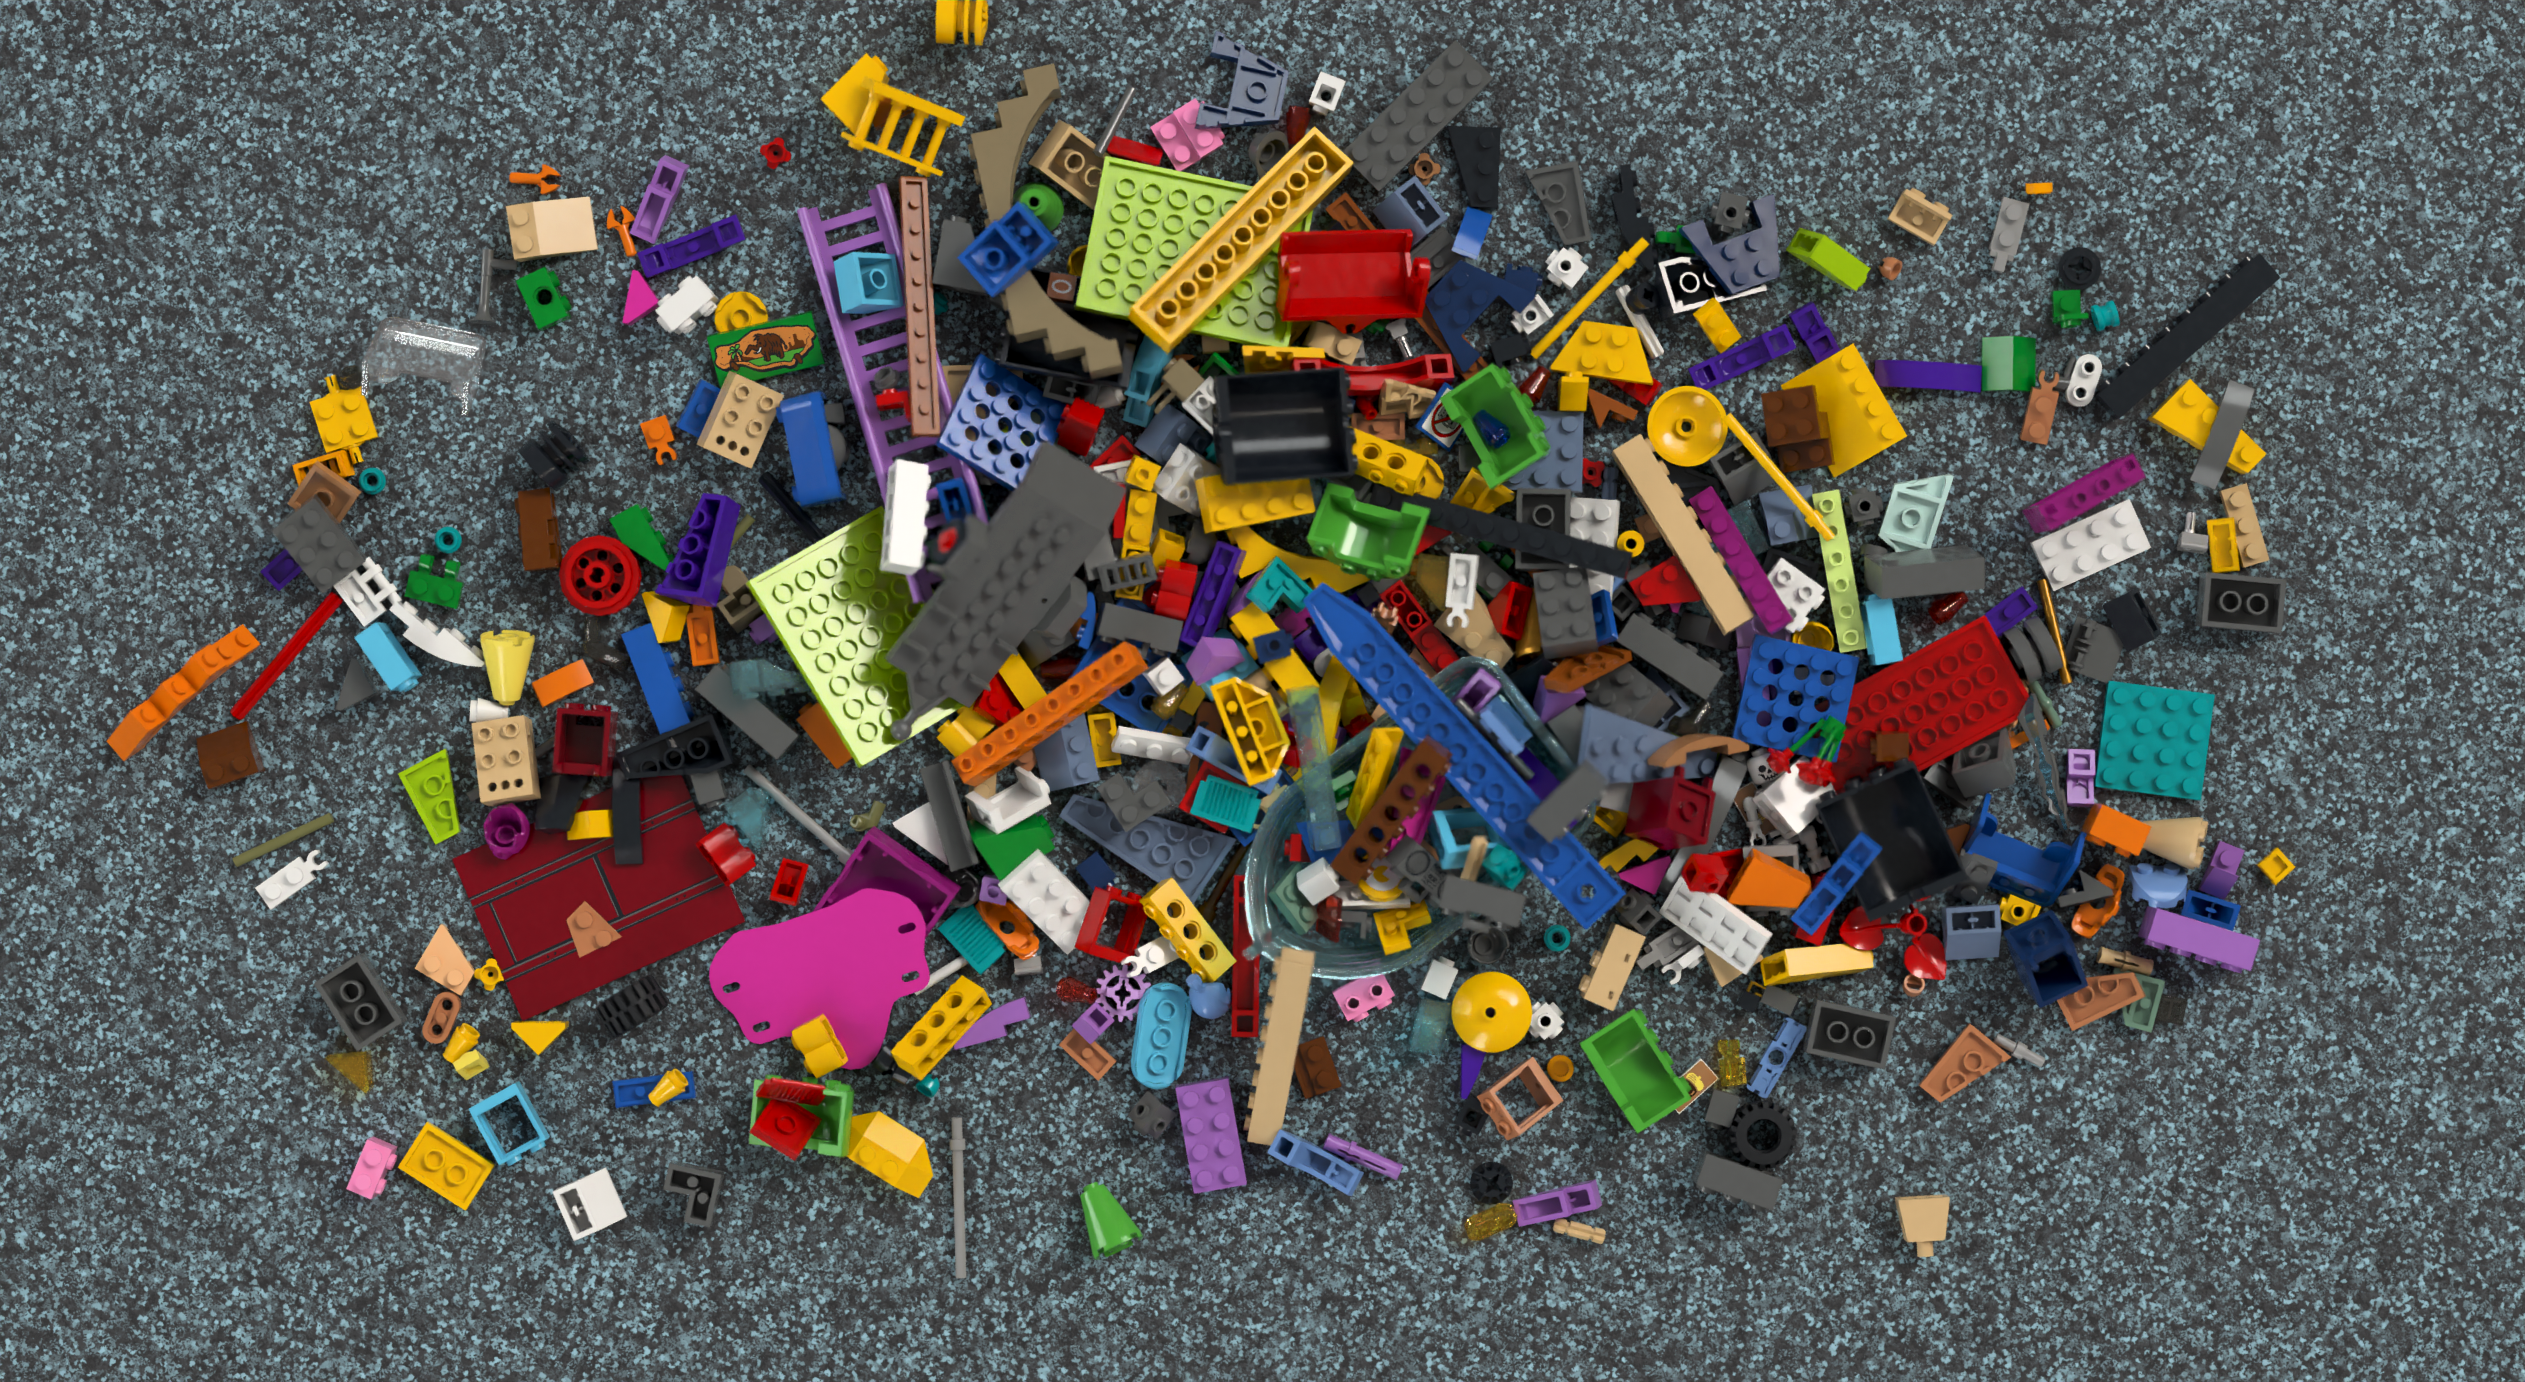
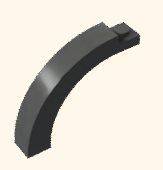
[1657,751,1751,896]

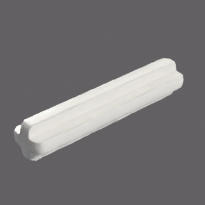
[1616,285,1664,359]

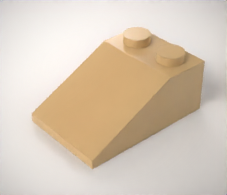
[1028,120,1111,211]
[506,197,598,262]

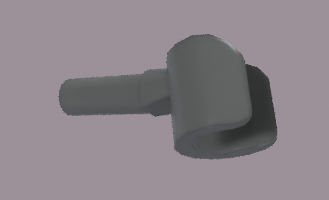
[2052,356,2077,392]

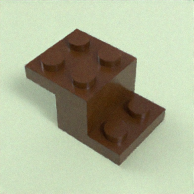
[1761,385,1835,473]

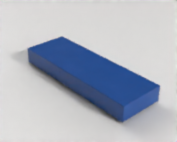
[612,1071,696,1108]

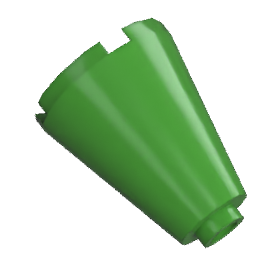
[1013,182,1064,231]
[1080,1182,1143,1260]

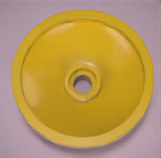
[1647,386,1728,467]
[1451,972,1532,1053]

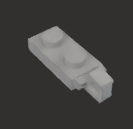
[1989,197,2029,273]
[1635,925,1699,970]

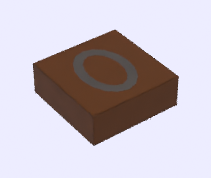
[1047,272,1077,305]

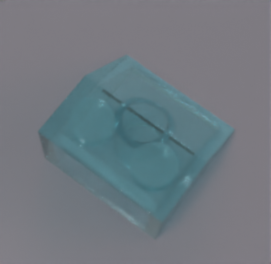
[725,786,772,850]
[1408,995,1453,1056]

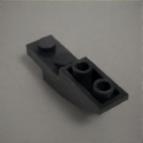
[1611,164,1658,272]

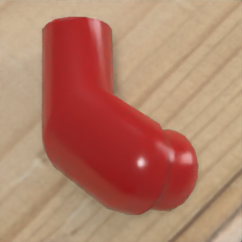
[1355,395,1378,420]

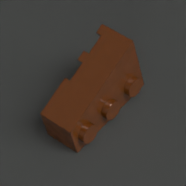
[515,487,563,572]

